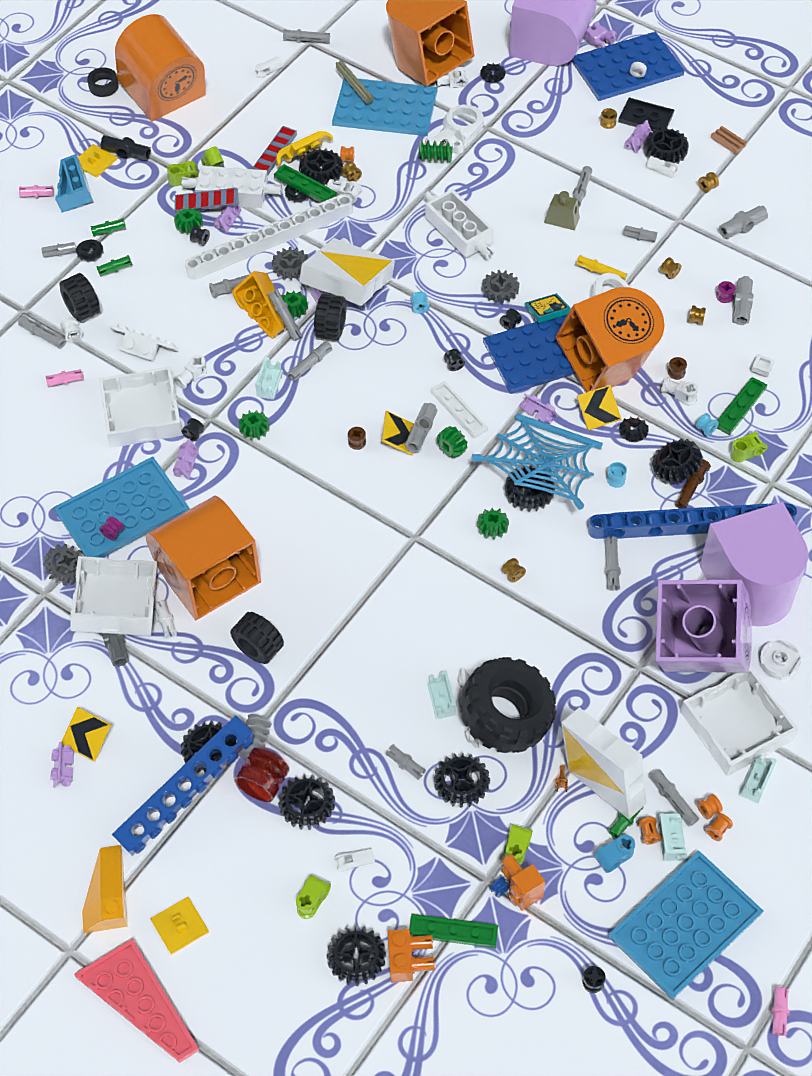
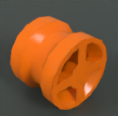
[340,146,355,163]
[696,793,723,820]

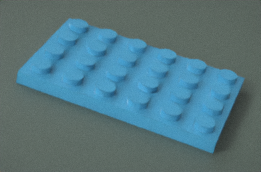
[332,78,438,137]
[53,456,190,558]
[608,851,764,1000]

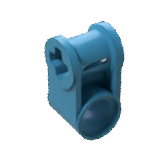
[594,835,635,873]

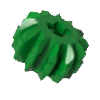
[174,207,203,235]
[281,290,308,319]
[238,409,270,441]
[437,426,468,458]
[477,507,509,540]

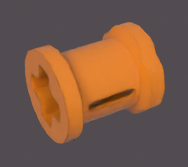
[705,813,733,842]
[638,817,662,845]

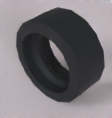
[87,67,119,97]

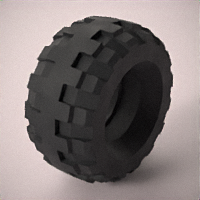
[459,657,557,753]

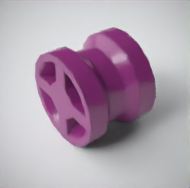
[716,281,735,303]
[99,516,124,540]

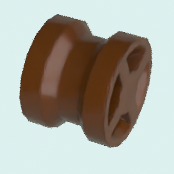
[668,357,687,380]
[348,427,366,450]

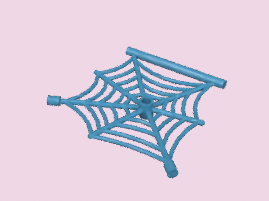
[471,413,603,510]

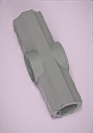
[719,205,768,239]
[734,276,754,325]
[405,402,438,452]

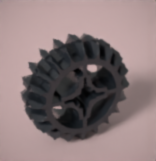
[644,127,689,164]
[299,148,343,185]
[652,438,703,484]
[504,464,555,512]
[181,720,236,774]
[434,752,490,808]
[278,774,335,830]
[326,925,386,987]

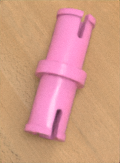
[19,185,54,198]
[45,369,84,387]
[771,987,790,1036]

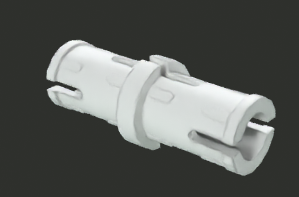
[154,600,177,639]

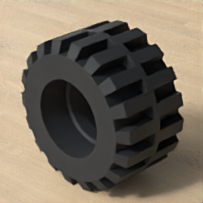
[59,273,100,322]
[314,293,347,341]
[230,612,284,664]

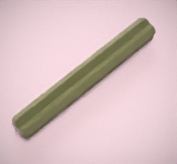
[336,60,373,104]

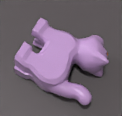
[583,21,617,48]

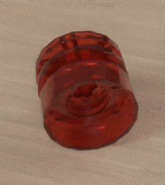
[234,748,290,802]

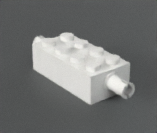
[181,166,282,209]
[425,189,495,259]

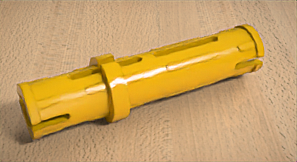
[576,255,628,281]

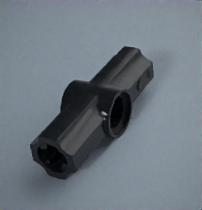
[100,135,151,161]

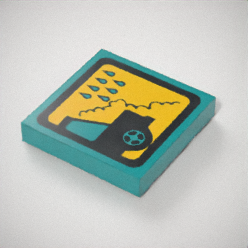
[525,293,571,323]

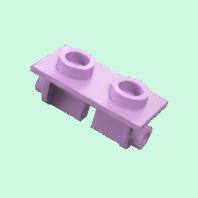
[625,120,651,154]
[214,204,242,233]
[520,394,558,424]
[173,438,198,479]
[50,742,74,788]

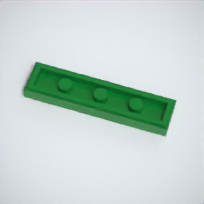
[274,164,337,203]
[717,377,768,435]
[409,914,498,949]

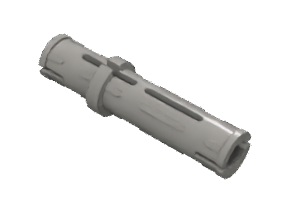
[283,29,330,43]
[573,166,593,207]
[268,289,303,341]
[18,315,66,349]
[287,340,333,382]
[605,536,621,591]
[650,769,700,827]

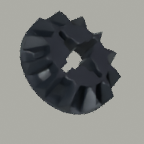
[480,62,506,82]
[285,185,309,203]
[76,239,104,262]
[619,416,649,442]

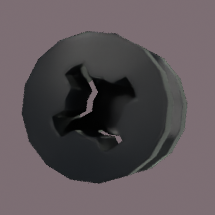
[190,225,210,246]
[500,308,522,330]
[444,349,465,371]
[181,418,205,441]
[582,966,606,993]

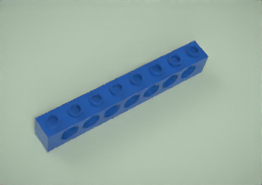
[111,715,255,856]

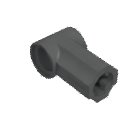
[101,633,129,667]

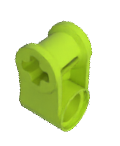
[201,146,224,167]
[167,161,199,186]
[730,432,768,463]
[505,824,533,866]
[296,874,331,919]

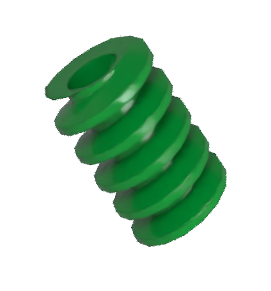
[419,140,453,163]

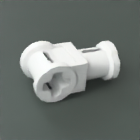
[436,67,468,88]
[327,179,362,204]
[174,355,207,389]
[661,377,698,406]

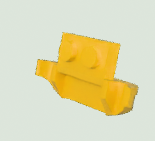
[276,131,334,168]

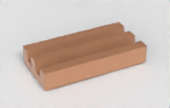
[711,126,747,154]

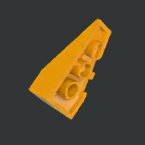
[231,271,285,338]
[82,845,128,933]

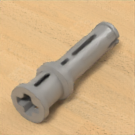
[209,274,249,298]

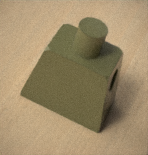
[544,191,580,231]

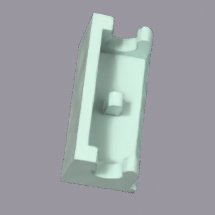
[255,357,283,400]
[427,670,456,719]
[739,754,777,804]
[658,813,688,862]

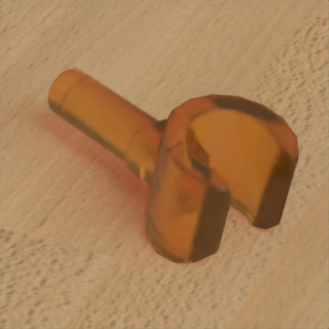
[555,765,568,792]

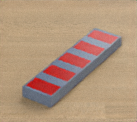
[252,126,297,176]
[174,188,238,212]

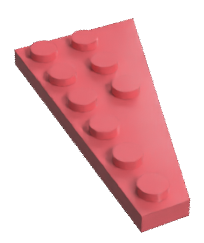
[74,939,199,1063]

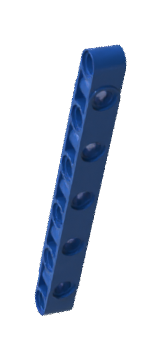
[588,503,797,539]

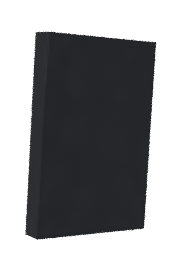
[618,97,675,132]

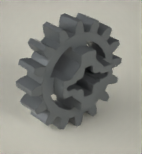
[272,247,308,280]
[482,270,520,304]
[43,544,85,586]

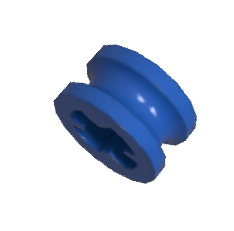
[490,876,510,898]

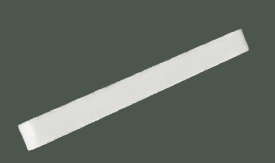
[185,194,353,280]

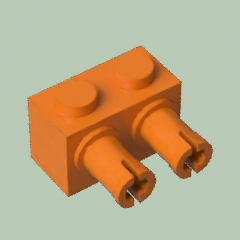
[501,854,545,911]
[387,929,435,983]

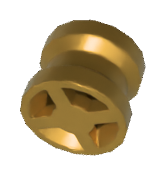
[600,108,617,129]
[341,162,362,182]
[698,172,719,193]
[660,257,682,279]
[689,305,706,325]
[501,558,526,582]

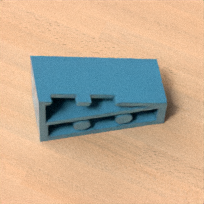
[55,154,93,213]

